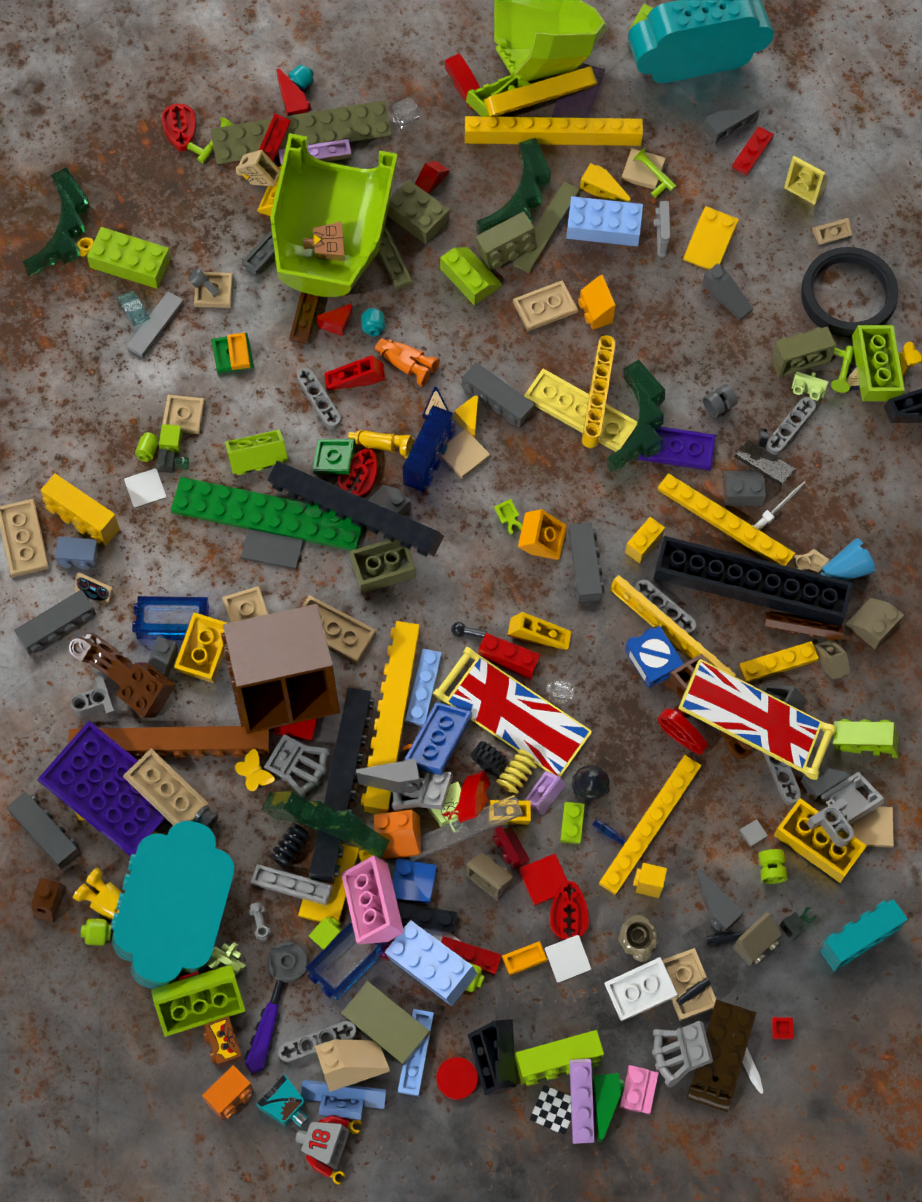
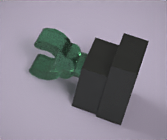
[157,448,189,473]
[779,907,817,941]

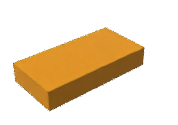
[227,332,250,370]
[502,941,548,976]

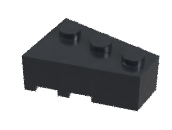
[884,389,922,423]
[467,1019,516,1095]

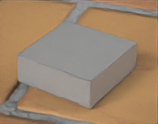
[739,819,768,848]

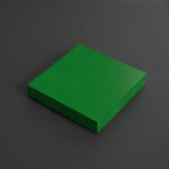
[211,333,254,374]
[312,439,355,474]

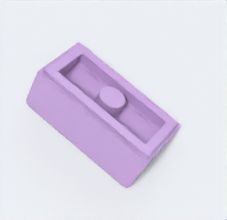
[524,771,565,815]

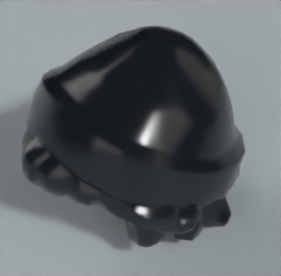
[572,765,610,801]

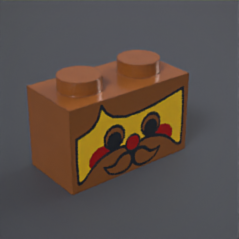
[203,1016,243,1068]

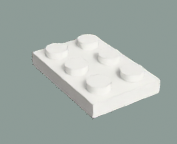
[604,957,678,1022]

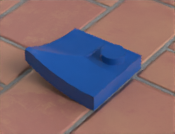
[392,859,437,903]

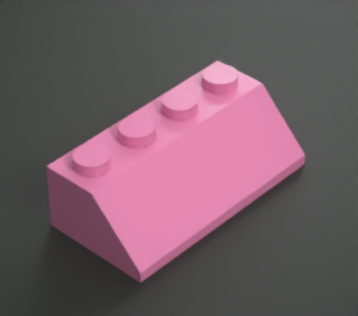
[341,855,404,944]

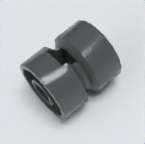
[702,384,738,418]

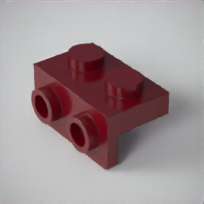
[492,826,530,870]

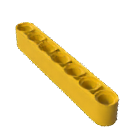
[484,66,598,117]
[582,335,615,448]

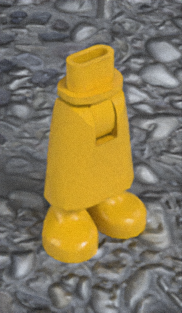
[348,430,415,460]
[73,868,122,921]

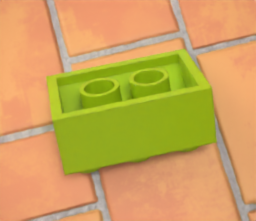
[440,247,503,306]
[225,429,288,475]

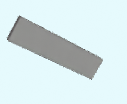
[127,291,184,358]
[250,864,334,906]

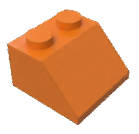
[374,810,421,860]

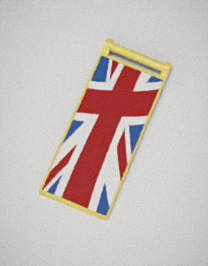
[432,647,592,777]
[679,659,836,780]

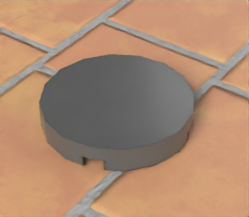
[267,942,308,983]

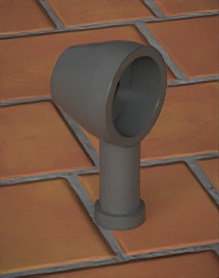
[188,267,221,297]

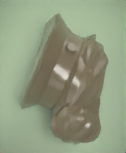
[618,915,658,962]

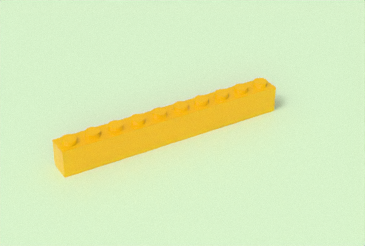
[465,116,643,146]
[361,621,419,814]

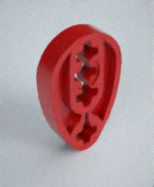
[161,103,196,151]
[338,448,377,498]
[657,709,708,755]
[549,881,589,940]

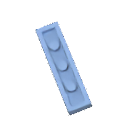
[405,649,442,726]
[398,1009,434,1097]

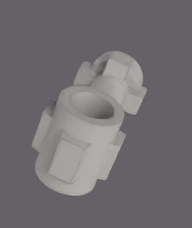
[249,902,271,942]

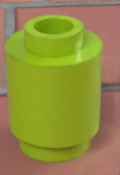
[135,432,158,462]

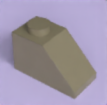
[813,640,850,679]

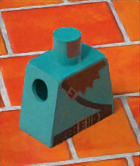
[256,1075,309,1127]

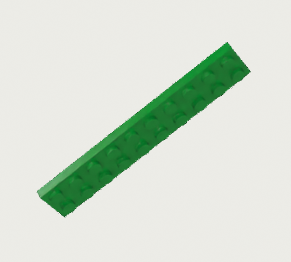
[170,477,363,551]

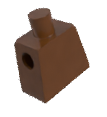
[31,878,66,923]

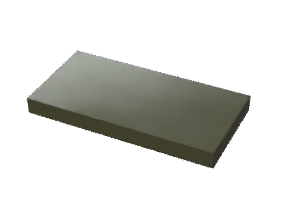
[341,981,431,1065]

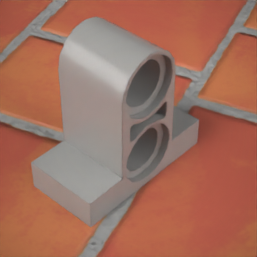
[71,676,116,720]
[807,798,853,847]

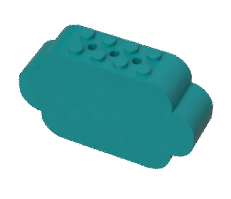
[628,0,774,83]
[111,821,234,989]

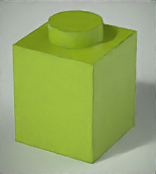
[159,424,183,454]
[309,916,343,950]

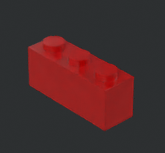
[478,633,540,679]

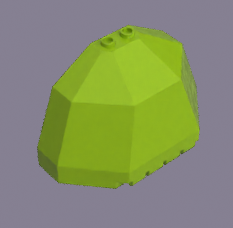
[494,0,606,81]

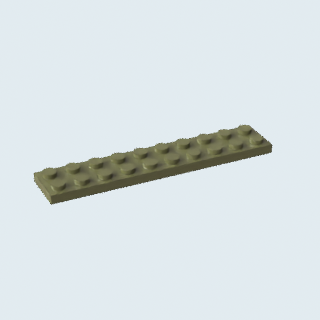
[210,100,392,165]

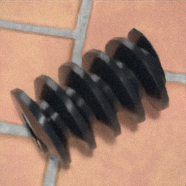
[269,822,311,867]

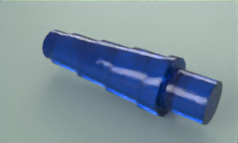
[592,818,627,846]

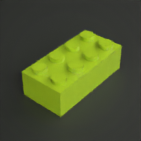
[87,227,171,289]
[852,325,905,402]
[151,964,245,1037]
[515,1030,604,1086]

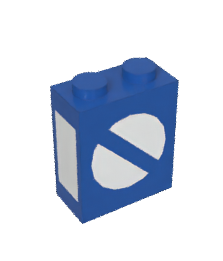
[625,626,684,688]

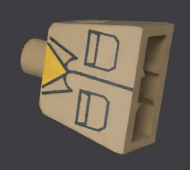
[236,150,281,186]

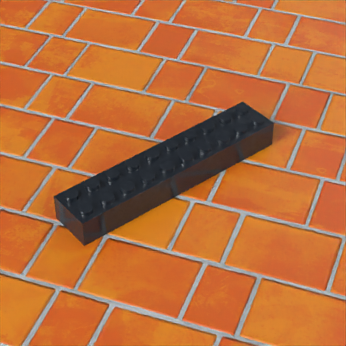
[653,536,853,626]

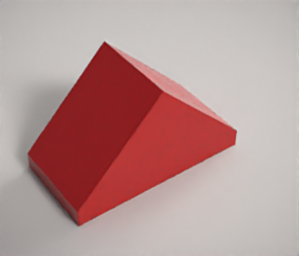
[415,161,450,194]
[317,304,353,337]

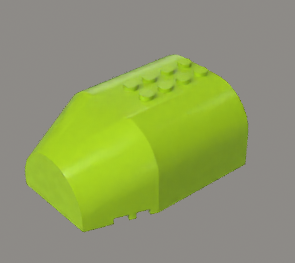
[270,133,397,297]

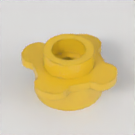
[76,238,94,257]

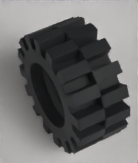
[470,741,509,776]

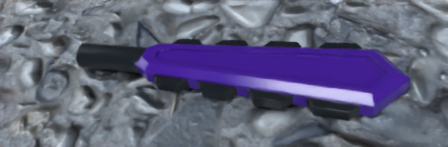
[244,981,284,1075]

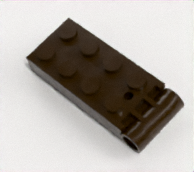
[687,999,757,1112]

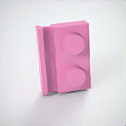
[620,1065,659,1115]

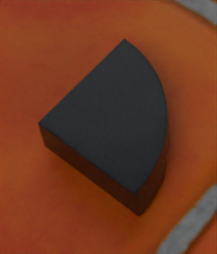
[758,428,768,447]

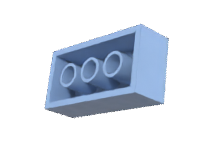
[566,196,643,246]
[385,920,478,1006]

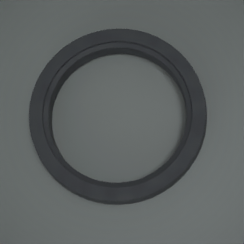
[801,247,898,338]

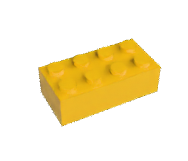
[40,474,120,547]
[774,798,867,883]

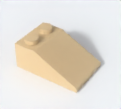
[315,1039,390,1092]

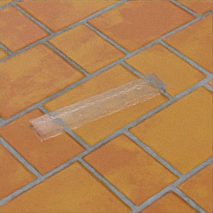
[410,795,523,862]

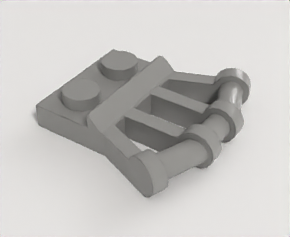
[264,734,331,799]
[391,769,453,811]
[652,1021,713,1087]

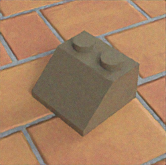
[845,598,904,649]
[466,852,513,900]
[733,912,782,966]

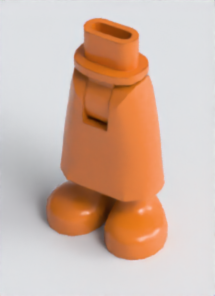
[374,338,440,387]

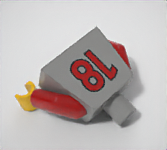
[296,1115,362,1185]

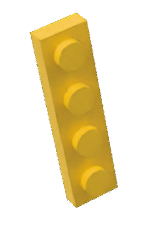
[738,641,819,683]

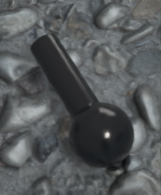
[451,622,487,638]

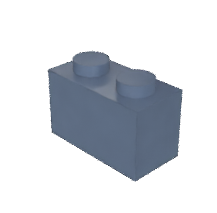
[55,536,99,570]

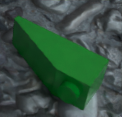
[593,1073,624,1142]

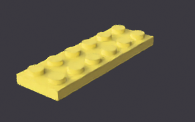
[524,369,639,454]

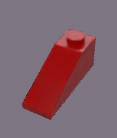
[276,69,311,116]
[325,355,385,390]

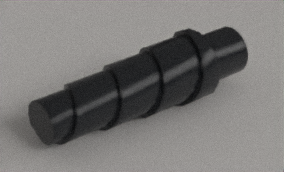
[705,931,743,945]
[676,978,711,1006]

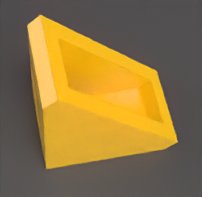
[454,396,478,438]

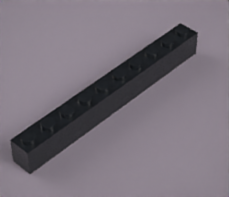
[267,461,444,557]
[309,687,375,884]

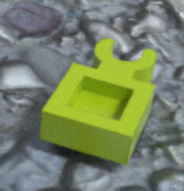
[493,499,522,535]

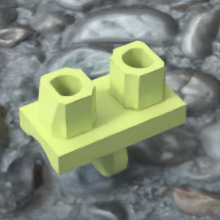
[792,371,828,401]
[206,942,246,977]

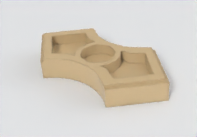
[788,549,829,574]

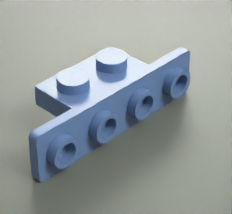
[301,1080,386,1120]

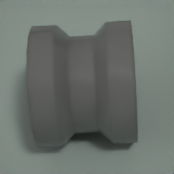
[193,805,219,829]

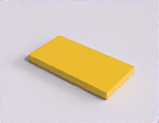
[298,844,359,922]

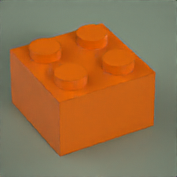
[202,1065,254,1120]

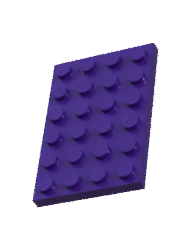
[37,721,165,857]

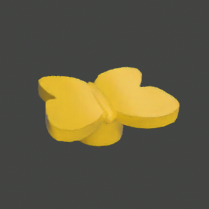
[898,342,922,378]
[235,749,275,791]

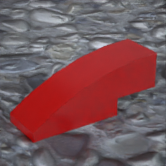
[445,53,480,110]
[458,771,491,823]

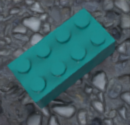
[820,899,908,972]

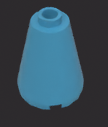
[820,538,876,581]

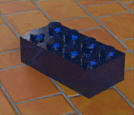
[402,405,456,492]

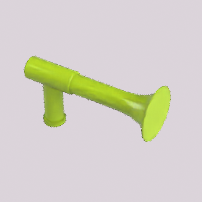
[187,117,233,164]
[633,147,676,199]
[831,346,854,393]

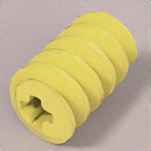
[496,749,537,794]

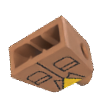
[303,222,345,261]

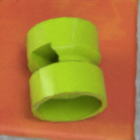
[758,849,788,884]

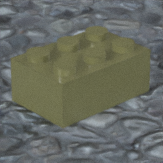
[387,180,450,244]
[476,212,537,271]
[771,326,836,378]
[349,540,416,594]

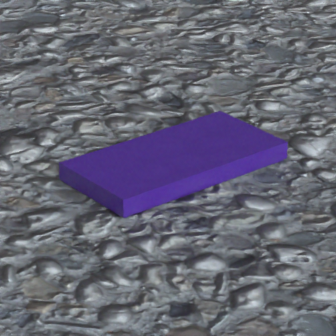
[636,424,716,471]

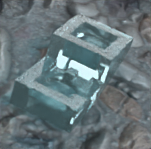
[117,290,150,327]

